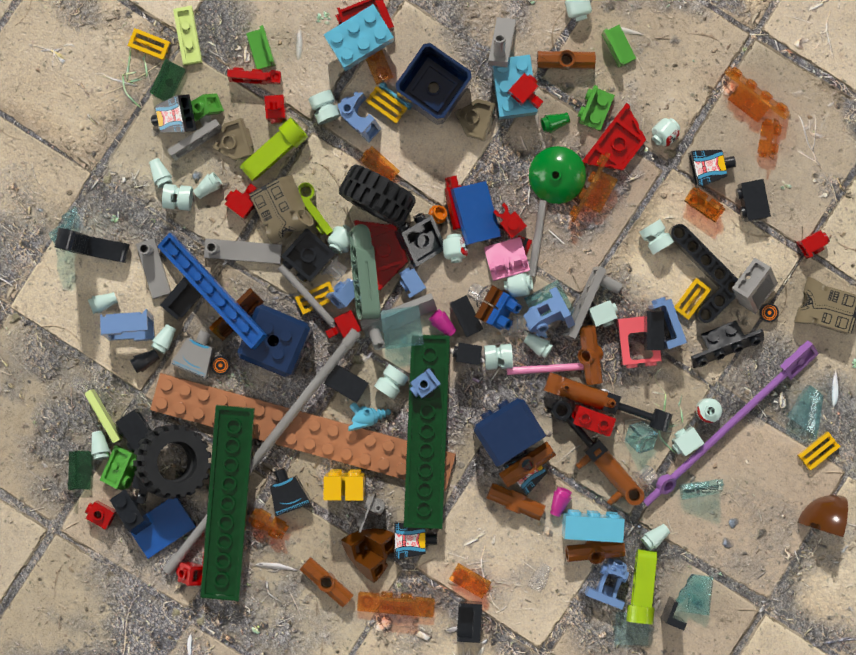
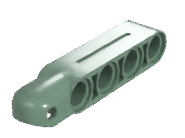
[349,224,380,320]

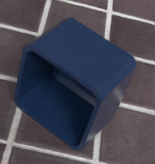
[396,43,472,125]
[237,304,313,377]
[473,397,546,467]

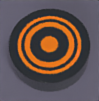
[759,303,779,322]
[211,356,231,375]

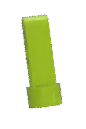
[240,117,309,182]
[626,549,657,625]

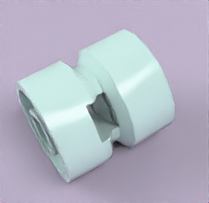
[308,90,341,125]
[162,184,193,211]
[639,219,674,255]
[484,344,513,370]
[374,364,409,399]

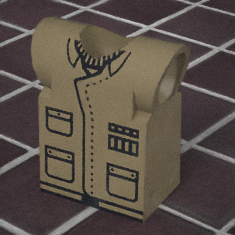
[249,175,314,244]
[794,277,856,335]

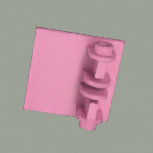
[484,237,530,281]

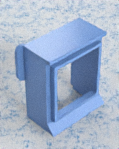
[100,309,155,341]

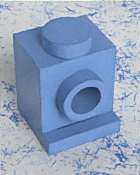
[399,267,426,298]
[326,278,355,309]
[409,369,440,399]

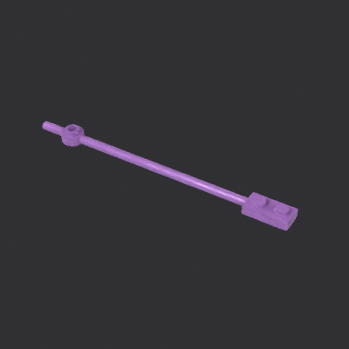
[643,340,819,506]

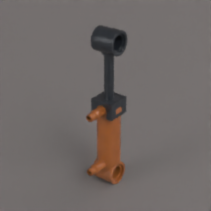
[544,372,673,433]
[551,400,645,506]

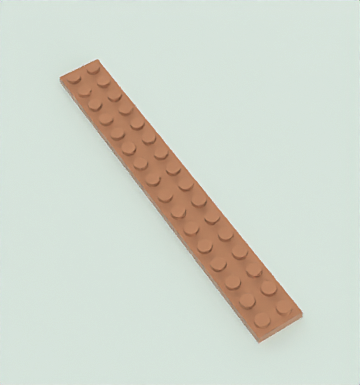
[150,373,456,491]

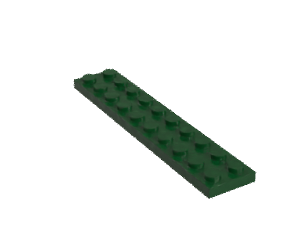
[403,334,450,529]
[200,405,255,601]

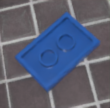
[451,181,501,245]
[130,498,196,559]

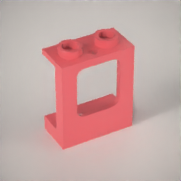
[616,316,662,368]

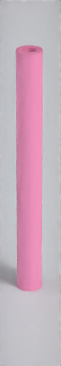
[507,363,584,375]

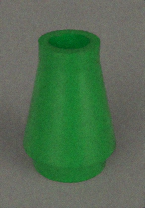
[540,112,570,133]

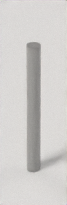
[528,200,547,277]
[278,264,335,326]

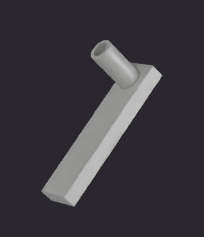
[204,239,282,264]
[563,266,622,339]
[360,293,437,350]

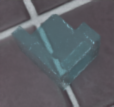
[625,421,658,454]

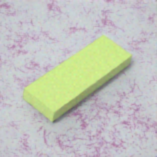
[173,6,203,66]
[85,389,123,443]

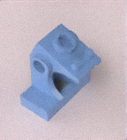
[337,91,381,143]
[523,287,575,338]
[585,558,629,610]

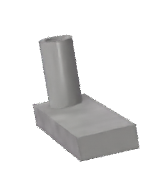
[488,17,516,67]
[167,115,222,161]
[136,238,171,299]

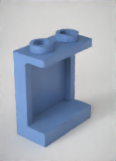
[648,297,687,349]

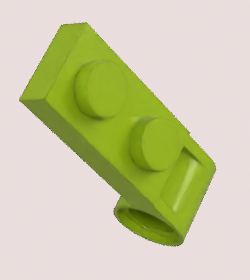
[298,182,333,236]

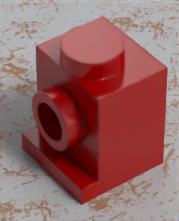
[797,230,830,259]
[85,500,117,530]
[176,562,203,586]

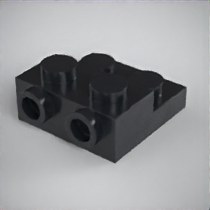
[395,213,443,267]
[281,228,335,283]

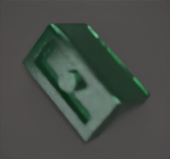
[149,58,187,101]
[68,450,93,490]

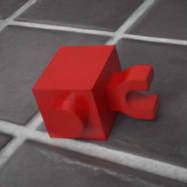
[508,73,543,109]
[264,94,287,124]
[225,183,258,219]
[493,203,527,239]
[325,310,362,338]

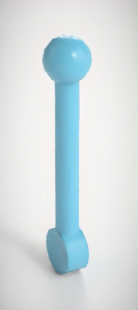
[379,82,412,110]

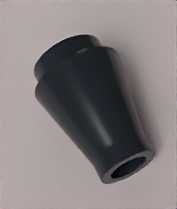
[130,349,160,373]

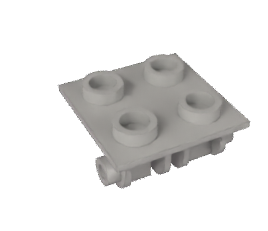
[357,492,385,533]

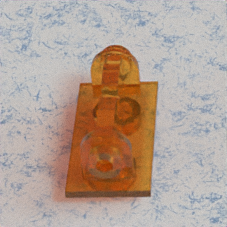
[366,49,394,85]
[757,118,782,160]
[359,146,400,181]
[684,187,725,223]
[249,508,289,540]
[449,563,491,599]

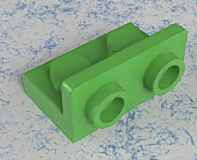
[577,85,615,131]
[100,445,137,490]

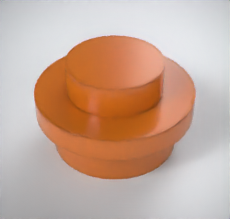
[428,205,447,224]

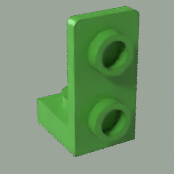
[191,93,224,122]

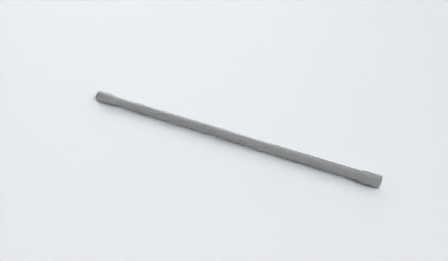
[163,328,361,575]

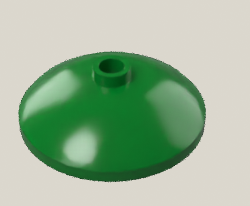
[529,146,586,204]

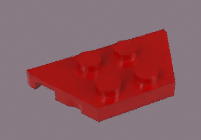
[582,103,646,171]
[353,220,408,291]

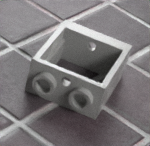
[732,258,778,314]

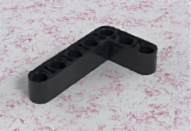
[669,224,738,323]
[54,228,130,263]

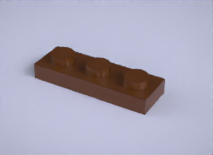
[209,288,264,341]

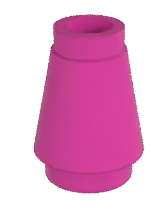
[429,309,457,336]
[550,487,572,517]

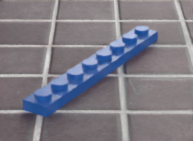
[157,232,267,350]

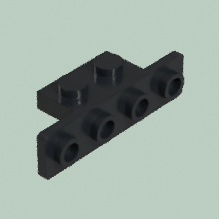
[691,320,764,368]

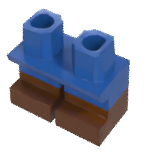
[475,285,522,330]

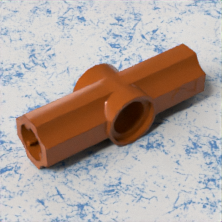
[537,50,596,70]
[578,325,603,385]
[499,441,556,488]
[486,483,546,521]
[565,541,626,564]
[299,557,354,608]

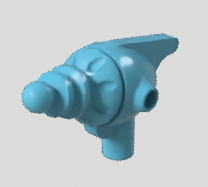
[348,402,391,431]

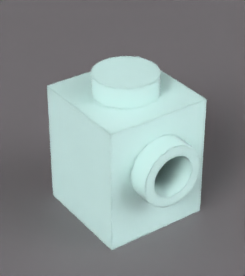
[588,300,619,327]
[672,427,704,456]

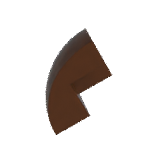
[797,495,848,537]
[341,528,395,583]

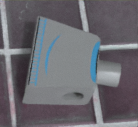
[171,330,215,378]

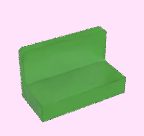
[246,25,276,70]
[602,25,636,68]

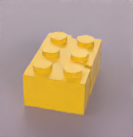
[323,469,365,501]

